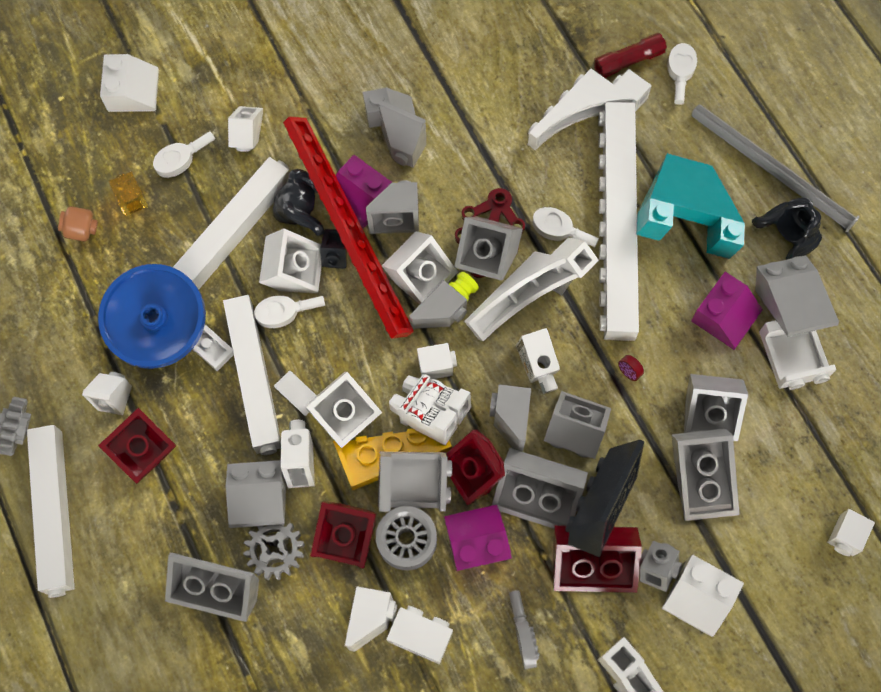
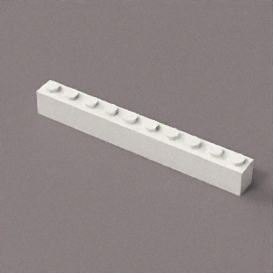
[598,102,639,341]

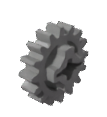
[0,396,31,456]
[243,523,305,580]

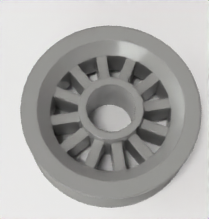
[376,506,437,571]

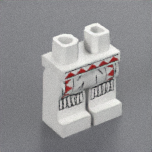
[389,374,471,445]

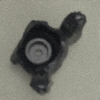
[273,169,325,236]
[751,198,822,260]

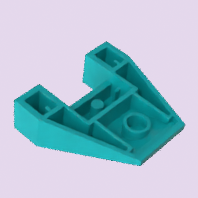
[636,153,745,259]

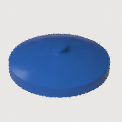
[98,264,206,369]

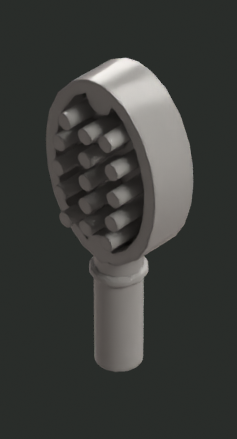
[509,591,540,670]

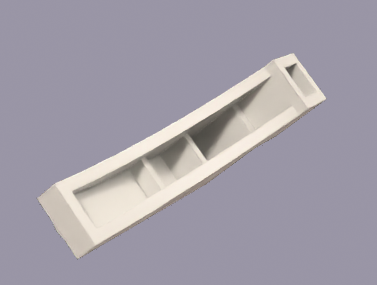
[528,69,652,150]
[464,237,599,341]
[598,637,663,692]

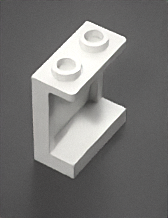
[759,320,836,390]

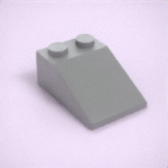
[755,255,839,337]
[672,429,740,521]

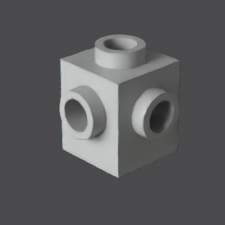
[640,541,682,592]

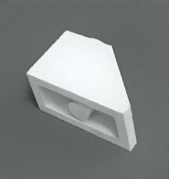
[228,106,263,152]
[82,372,132,415]

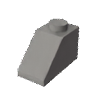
[363,88,416,128]
[409,281,467,329]

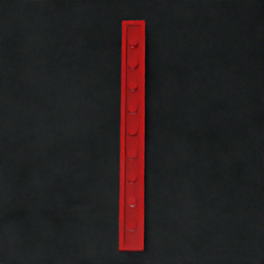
[283,117,414,339]

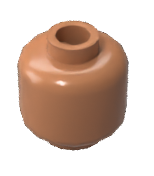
[58,206,98,242]

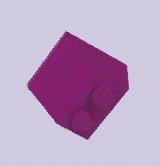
[336,155,392,229]
[691,271,763,350]
[444,505,512,571]

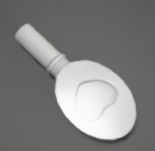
[667,43,697,105]
[153,131,215,178]
[533,207,599,247]
[254,296,325,328]

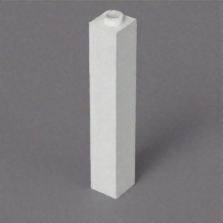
[173,157,290,289]
[223,295,281,455]
[27,425,75,598]

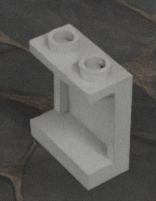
[378,451,452,512]

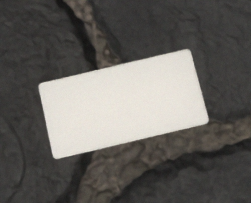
[274,371,317,416]

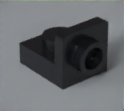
[320,229,347,269]

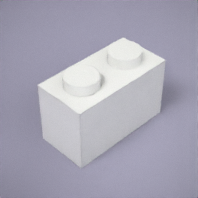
[387,606,453,665]

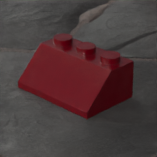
[553,525,642,593]

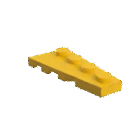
[333,428,452,491]

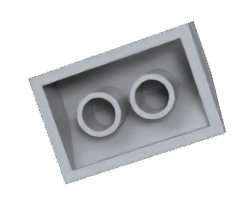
[492,448,588,529]
[165,553,260,622]

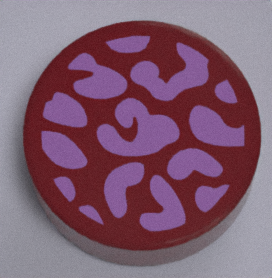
[618,355,644,381]

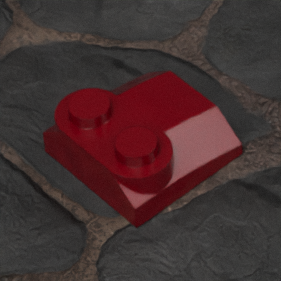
[98,407,177,484]
[446,429,505,505]
[310,501,377,569]

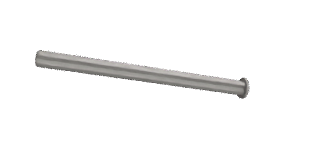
[692,105,860,233]

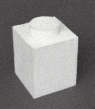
[417,343,457,379]
[828,509,875,556]

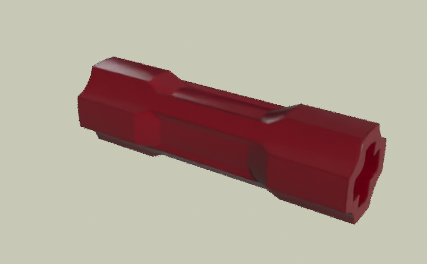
[593,33,667,78]

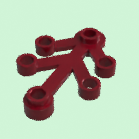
[455,188,525,278]

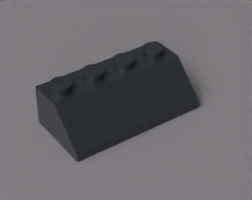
[566,440,645,557]

